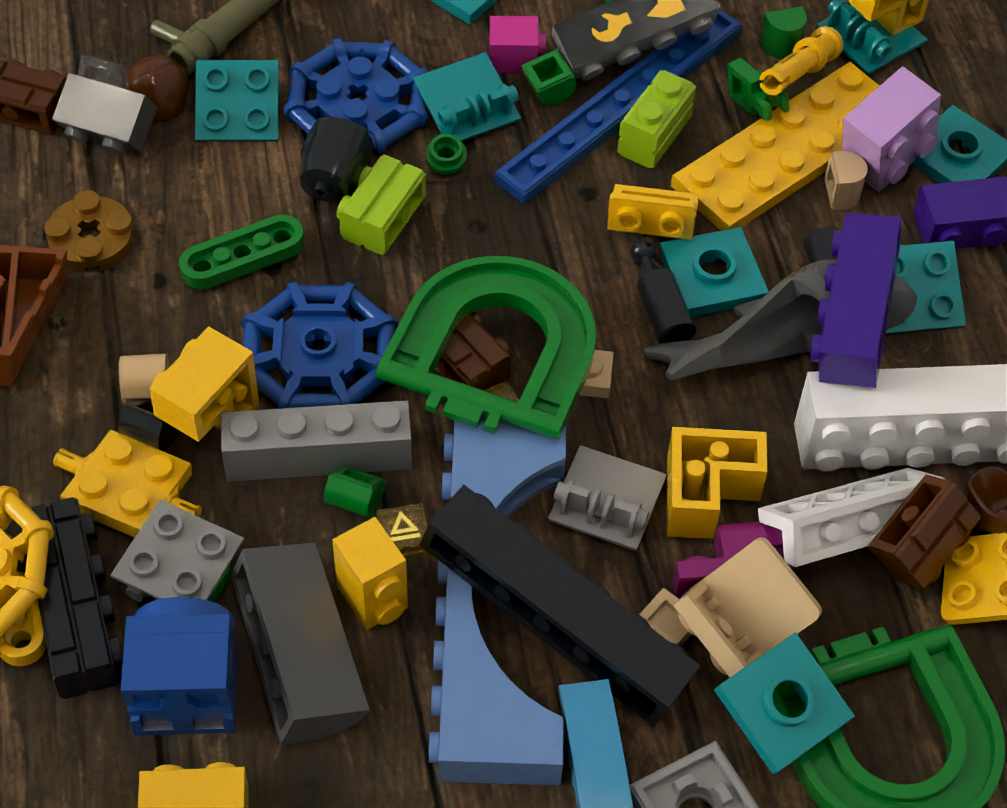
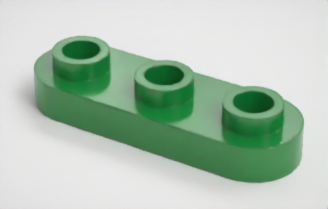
[179,215,304,289]

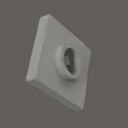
[630,741,759,808]

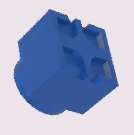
[121,597,238,735]

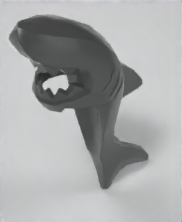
[643,259,918,380]

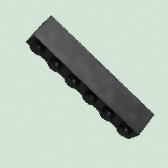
[419,484,700,727]

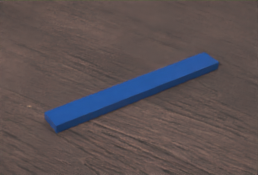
[494,9,743,205]

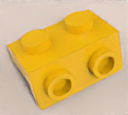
[607,184,699,240]

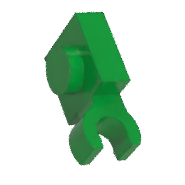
[727,57,789,121]

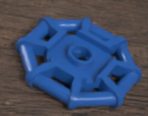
[283,38,429,154]
[241,281,399,409]

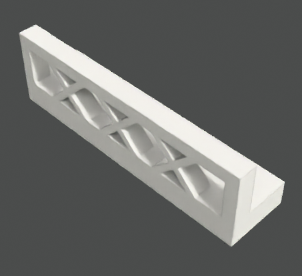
[758,468,945,567]

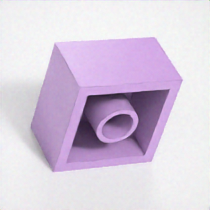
[842,66,941,193]

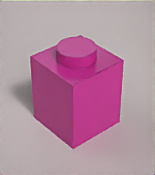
[489,16,546,74]

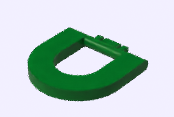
[376,256,596,440]
[772,624,1005,808]

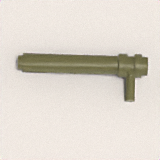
[150,0,280,76]

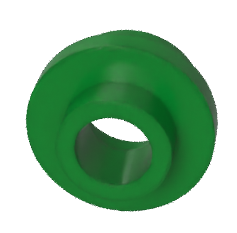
[425,134,467,174]

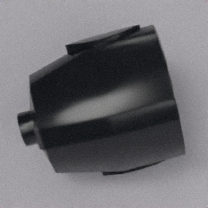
[300,116,374,202]

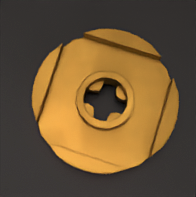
[44,190,134,273]

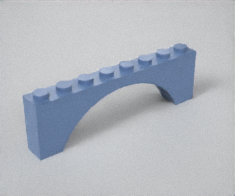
[429,417,566,786]

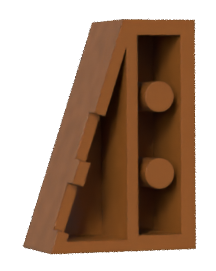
[0,245,67,387]

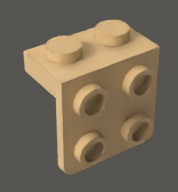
[673,537,822,677]

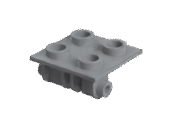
[548,445,667,551]
[110,500,244,602]

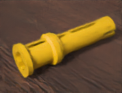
[759,26,843,96]

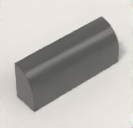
[231,542,370,745]

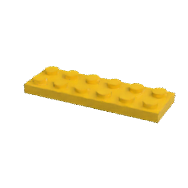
[671,62,880,231]

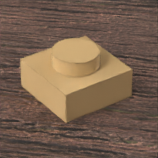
[580,350,613,398]
[639,588,692,646]

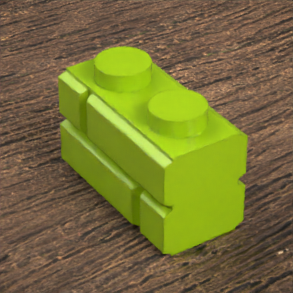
[617,70,696,169]
[336,154,426,256]

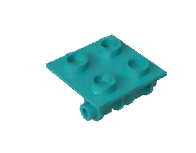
[816,0,928,74]
[413,52,521,141]
[195,60,280,141]
[886,241,966,334]

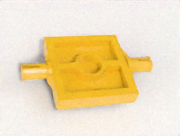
[53,429,202,538]

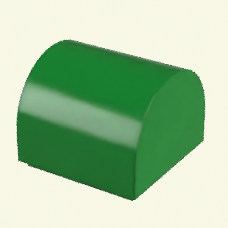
[760,6,807,59]
[521,48,576,106]
[324,466,386,519]

